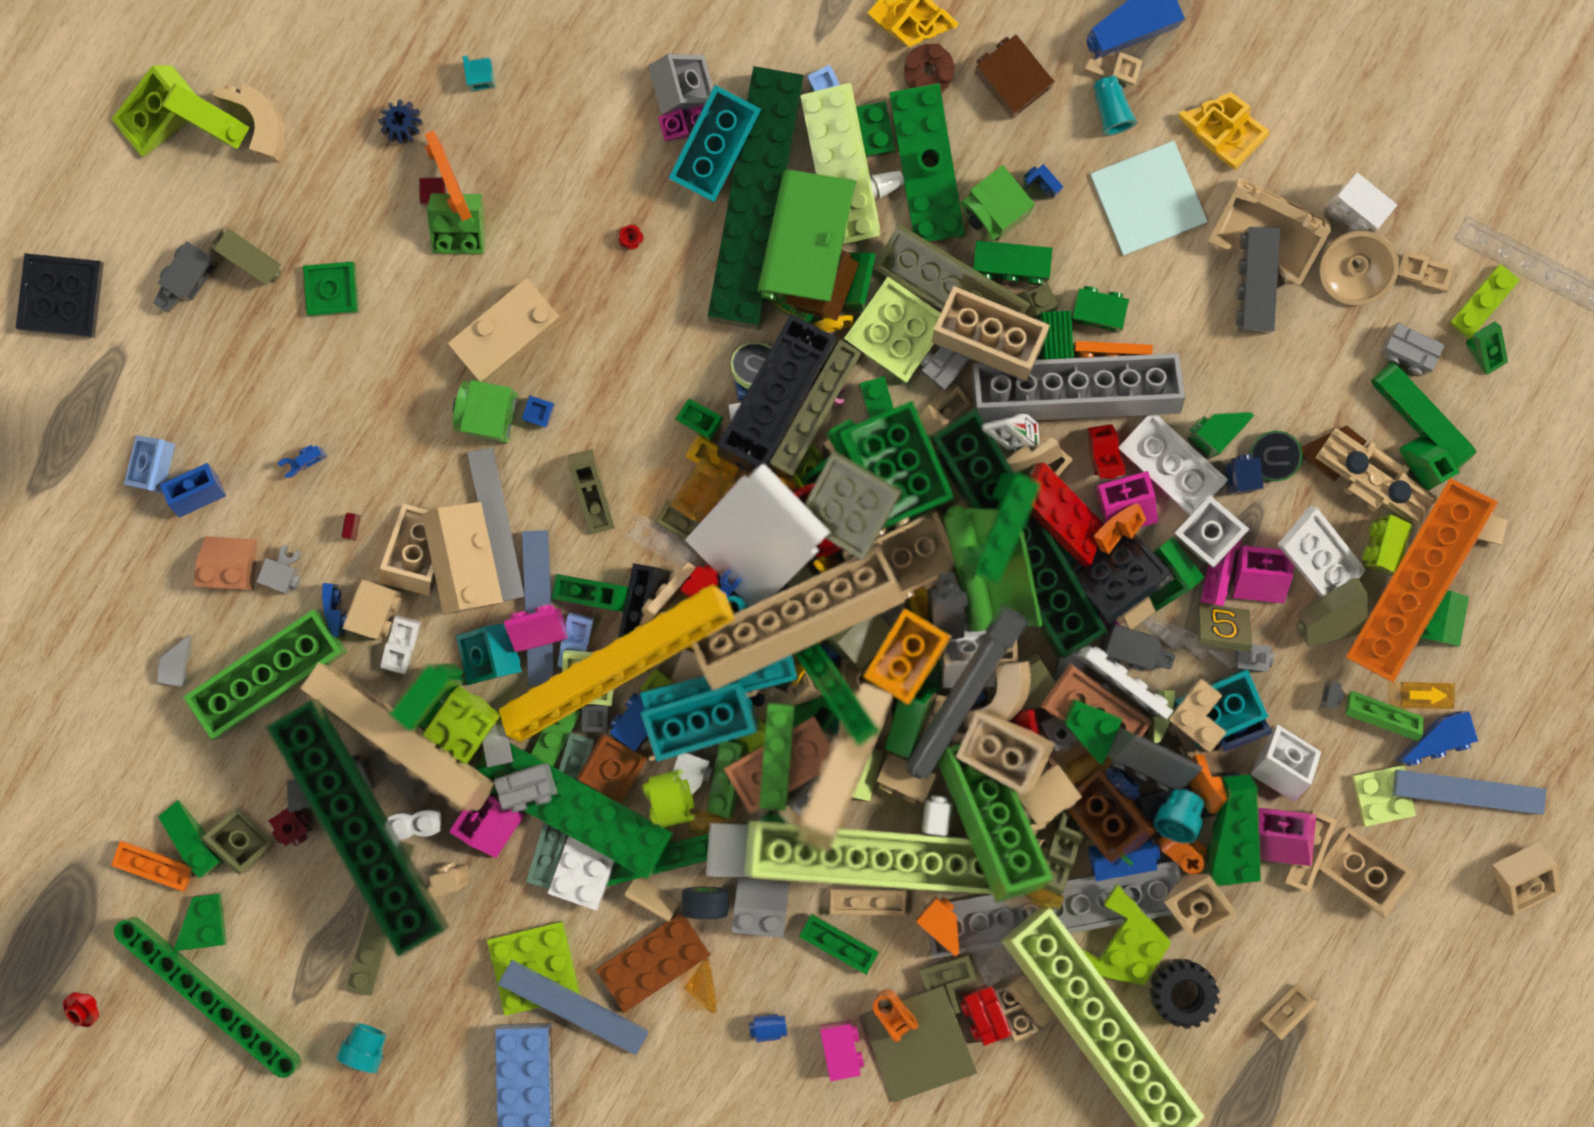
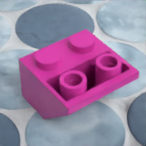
[1094,471,1158,527]
[1232,546,1294,604]
[504,604,568,652]
[449,793,525,858]
[1258,808,1317,866]

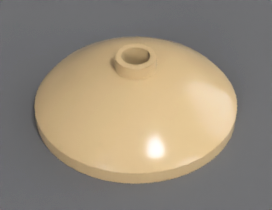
[1319,230,1399,305]

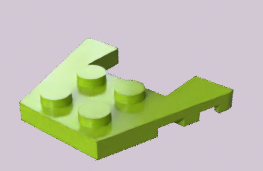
[1079,883,1171,985]

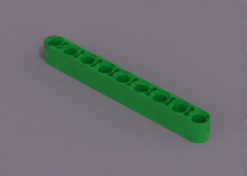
[114,917,301,1078]

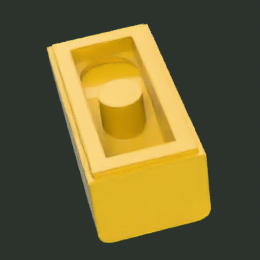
[685,435,739,483]
[813,554,842,574]

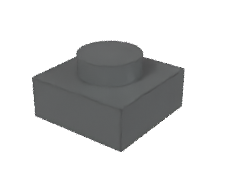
[1320,681,1343,709]
[582,706,609,732]

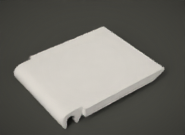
[685,464,830,607]

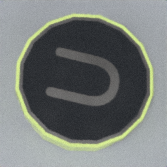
[730,342,771,389]

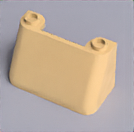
[1208,178,1331,285]

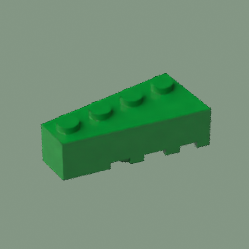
[1202,774,1261,886]

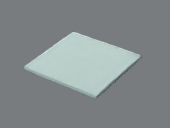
[1090,141,1207,256]

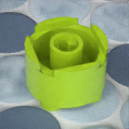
[643,769,695,828]

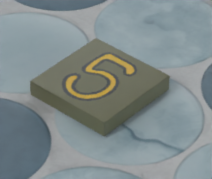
[1197,603,1252,652]

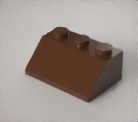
[1066,769,1157,863]

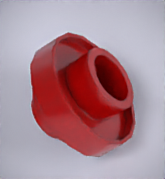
[62,992,99,1027]

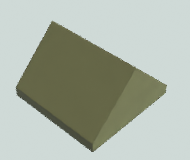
[201,807,275,875]

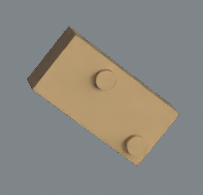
[448,278,563,383]
[931,286,1050,381]
[422,502,503,615]

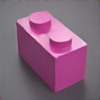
[820,1020,865,1082]

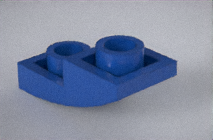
[322,583,347,636]

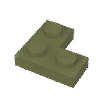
[919,954,978,1014]

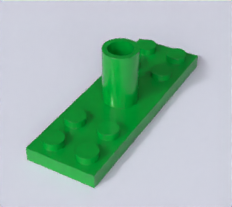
[889,83,965,242]

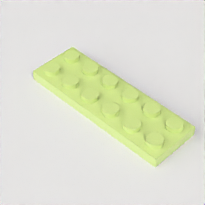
[800,83,882,245]

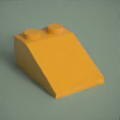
[864,609,952,704]

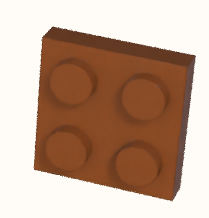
[577,733,647,803]

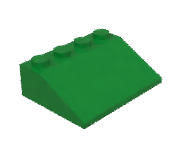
[840,401,954,528]

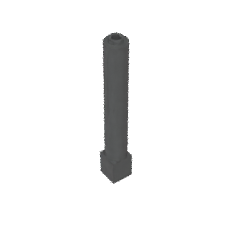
[906,604,1027,779]

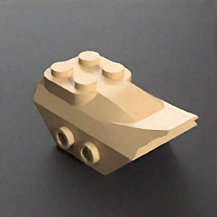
[842,508,955,600]

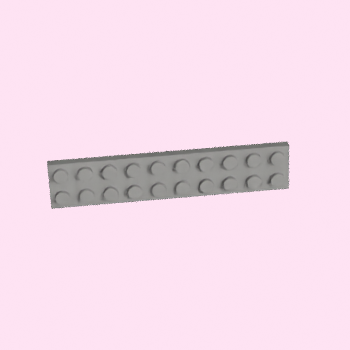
[923,860,1181,958]

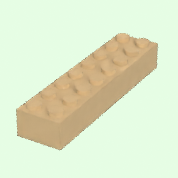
[692,547,905,690]
[301,663,496,811]

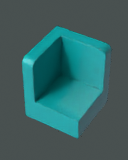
[462,55,496,92]

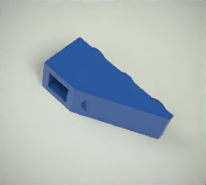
[1396,711,1478,766]

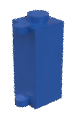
[1088,838,1160,881]

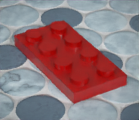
[1029,462,1104,567]

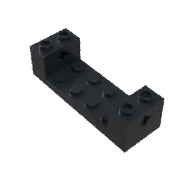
[717,314,836,474]

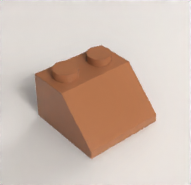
[194,536,257,591]

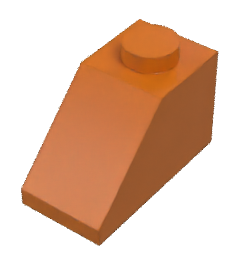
[915,896,959,957]

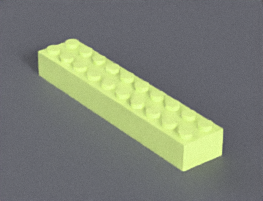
[744,821,992,894]
[1001,908,1204,1127]

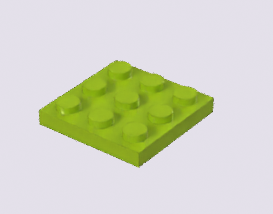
[487,921,581,1016]

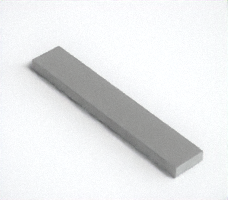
[467,447,525,602]

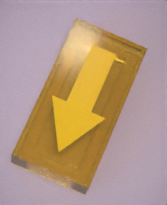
[1400,682,1455,709]

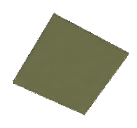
[860,985,978,1103]

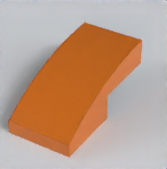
[1094,504,1146,554]
[1189,754,1228,814]

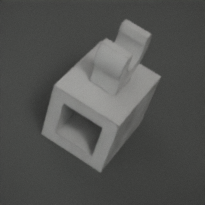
[256,545,301,594]
[1232,644,1274,672]

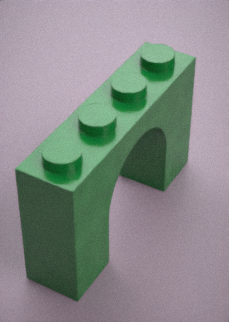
[961,473,1041,583]
[389,663,466,731]

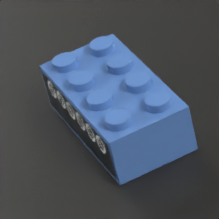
[495,1023,554,1127]

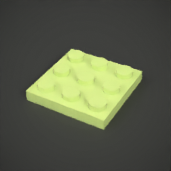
[844,277,941,383]

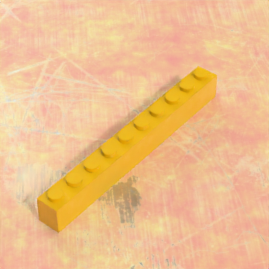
[498,585,735,743]

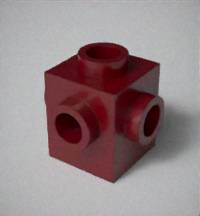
[268,807,313,847]

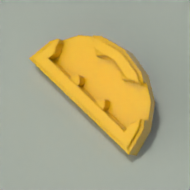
[812,315,855,333]

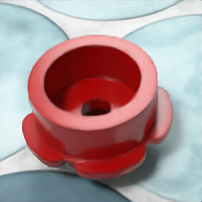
[619,225,644,250]

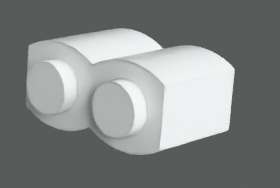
[921,794,952,836]
[387,808,445,840]

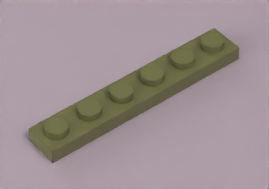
[768,340,862,479]
[346,841,415,996]

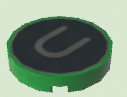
[1251,430,1302,482]

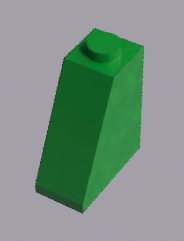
[885,679,941,758]

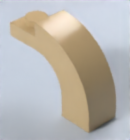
[213,84,285,162]
[963,661,1031,727]

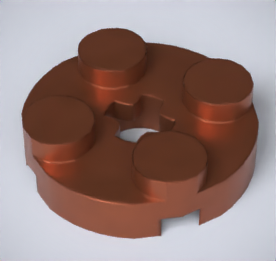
[904,43,955,93]

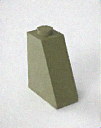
[210,227,281,285]
[1296,577,1368,647]
[984,652,1056,710]

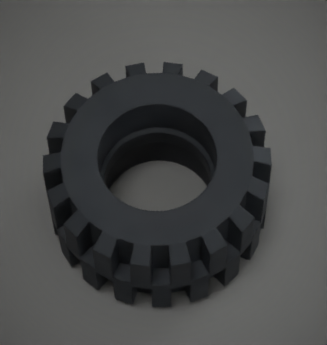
[1150,959,1220,1029]

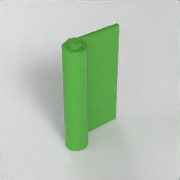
[757,170,856,302]
[944,506,1042,632]

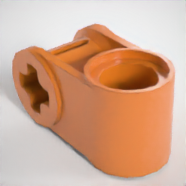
[1158,835,1207,874]
[873,989,919,1042]

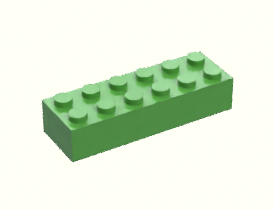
[183,609,348,740]
[938,744,1053,903]

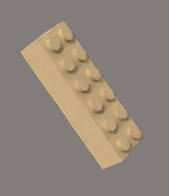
[797,683,892,852]

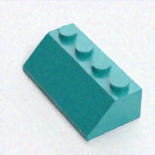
[668,84,761,202]
[640,681,760,762]

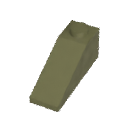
[568,449,615,535]

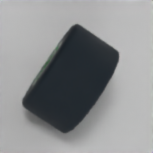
[682,886,728,919]

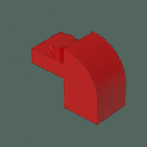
[1087,424,1126,479]

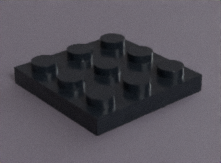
[15,253,104,338]
[1070,534,1174,624]

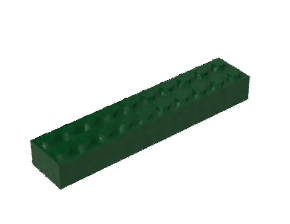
[708,66,804,330]
[928,409,1107,659]
[265,699,450,958]

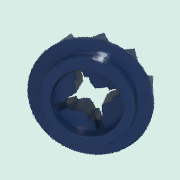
[1106,765,1140,800]

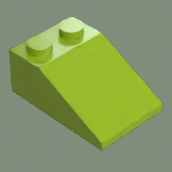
[111,65,196,157]

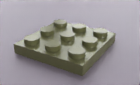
[804,451,903,560]

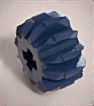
[378,99,423,144]

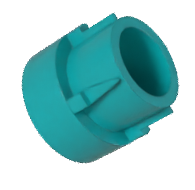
[1154,789,1204,844]
[336,1023,387,1073]

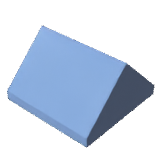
[124,435,175,493]

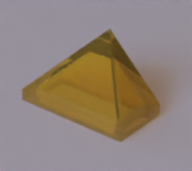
[683,957,718,1013]

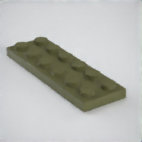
[873,224,1030,314]

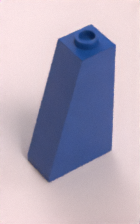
[1086,0,1185,59]

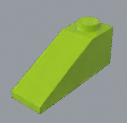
[162,83,250,150]

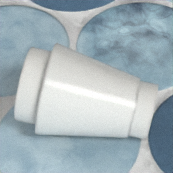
[870,170,904,200]

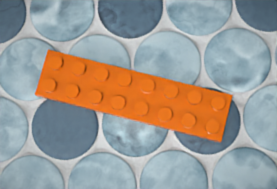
[1346,478,1498,684]

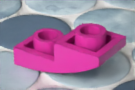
[658,105,704,142]

